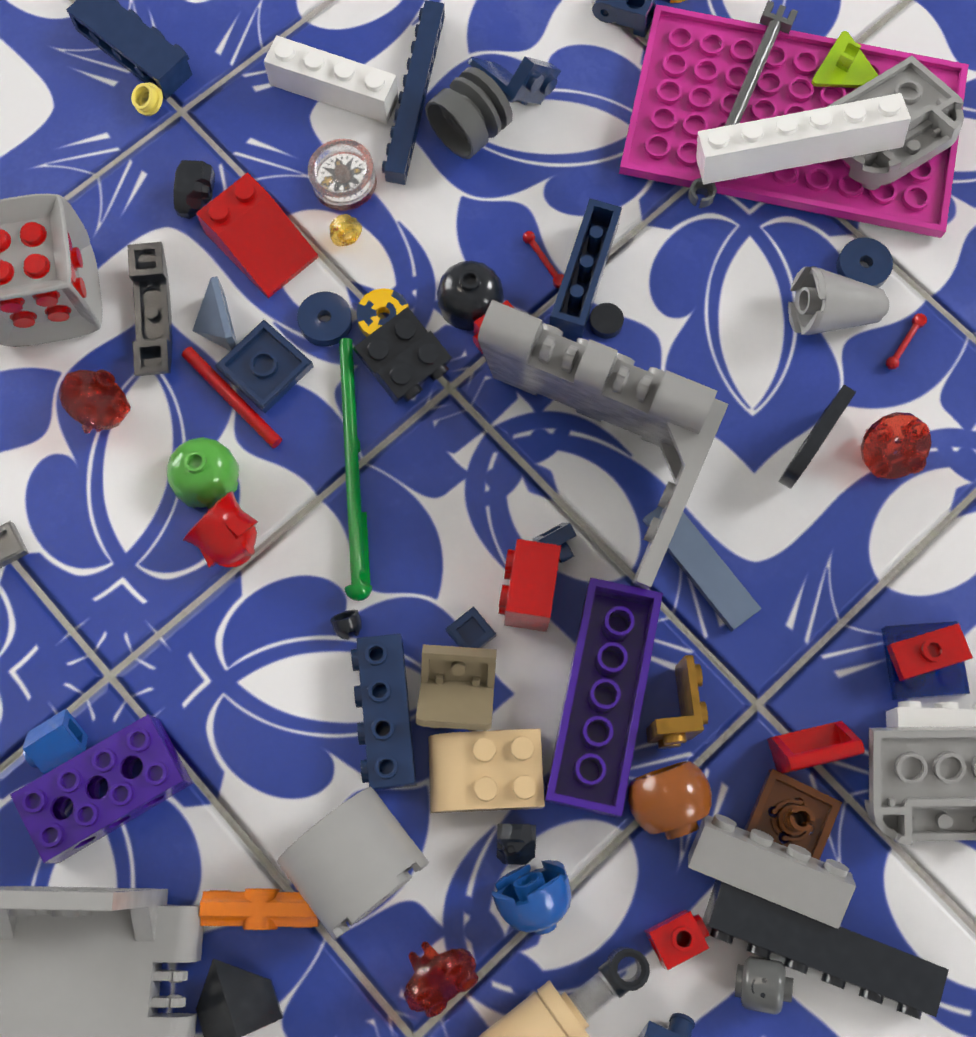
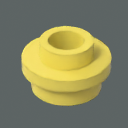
[131,83,163,116]

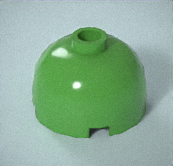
[167,437,239,509]

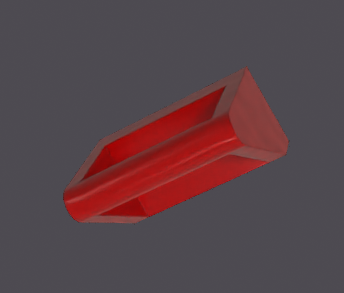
[768,720,865,774]

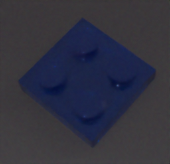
[881,621,970,700]

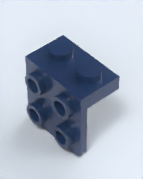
[468,56,561,105]

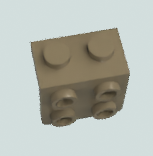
[416,644,497,731]

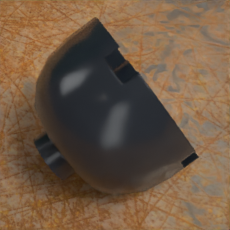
[437,260,504,331]

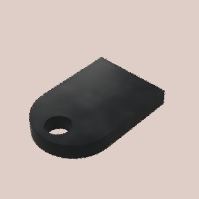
[778,385,856,489]

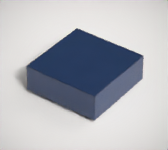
[446,606,496,648]

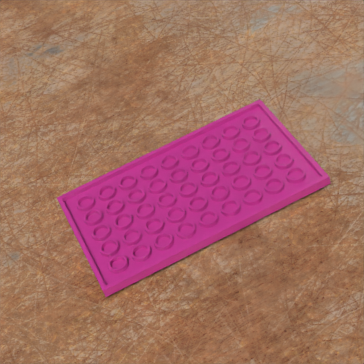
[619,4,969,238]

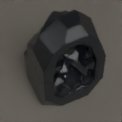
[173,160,215,219]
[497,824,536,865]

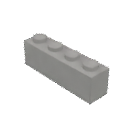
[688,814,856,929]

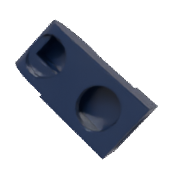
[592,0,656,38]

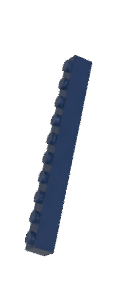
[382,0,445,185]

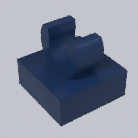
[532,523,577,563]

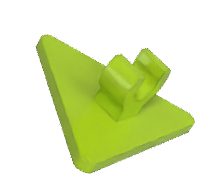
[811,31,879,88]

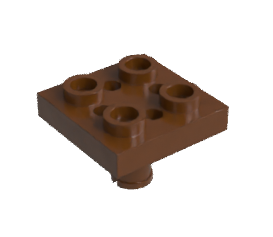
[744,768,842,860]

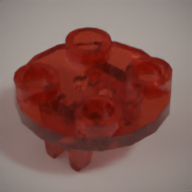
[58,370,131,434]
[860,412,932,479]
[403,941,479,1017]

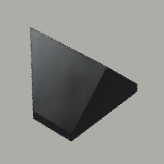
[196,959,284,1037]

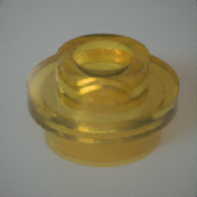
[329,214,362,246]

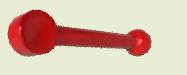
[523,231,564,289]
[885,313,927,370]

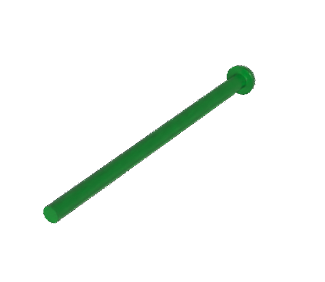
[339,338,372,601]

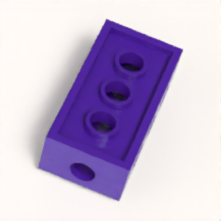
[10,714,193,863]

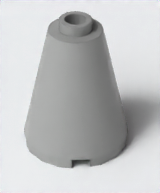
[788,266,889,335]

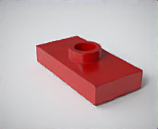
[886,623,973,681]

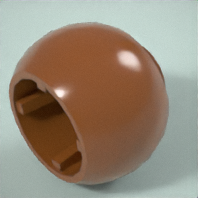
[628,760,712,840]

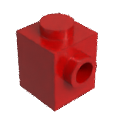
[644,910,710,970]

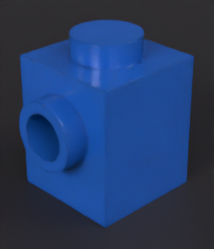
[23,709,88,775]

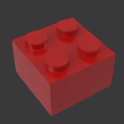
[498,539,561,632]

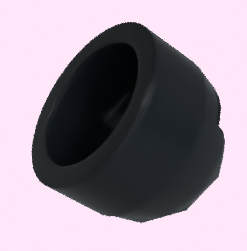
[330,609,362,640]

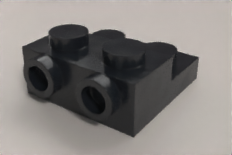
[353,307,452,404]

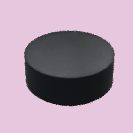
[589,303,624,339]

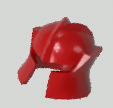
[183,491,258,568]

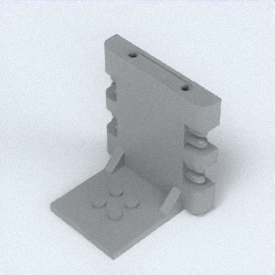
[478,300,729,589]
[0,886,204,1037]

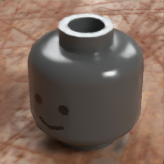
[735,956,794,1015]

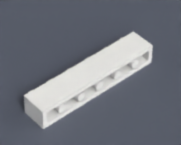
[696,93,911,185]

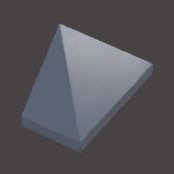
[192,276,237,351]

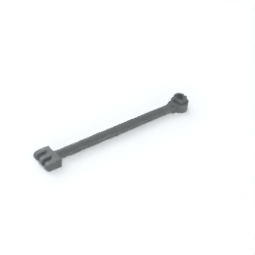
[688,0,798,208]

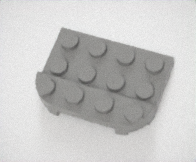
[827,56,964,190]
[864,727,976,845]

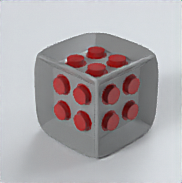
[0,193,102,347]

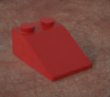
[196,172,319,299]

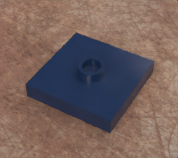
[215,320,314,413]

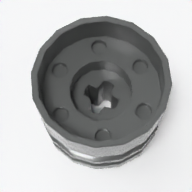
[425,67,513,159]

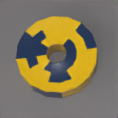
[356,288,409,337]

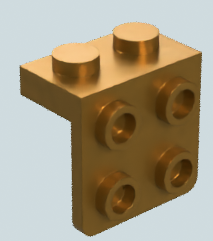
[646,655,708,749]

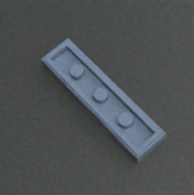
[643,507,762,632]

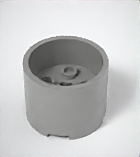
[277,787,429,940]

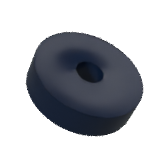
[836,238,893,288]
[297,291,353,346]

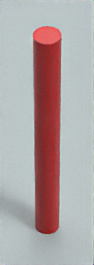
[181,347,282,448]

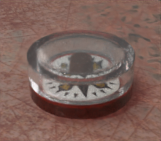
[308,139,377,211]

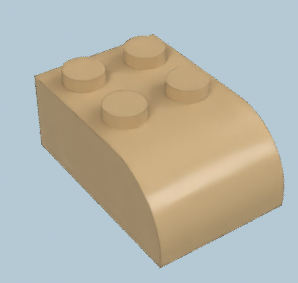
[428,729,545,813]

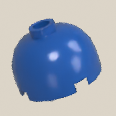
[492,860,571,935]

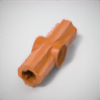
[199,888,320,930]

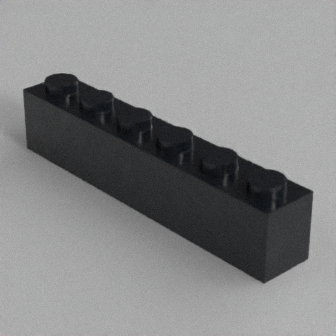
[703,880,949,1020]

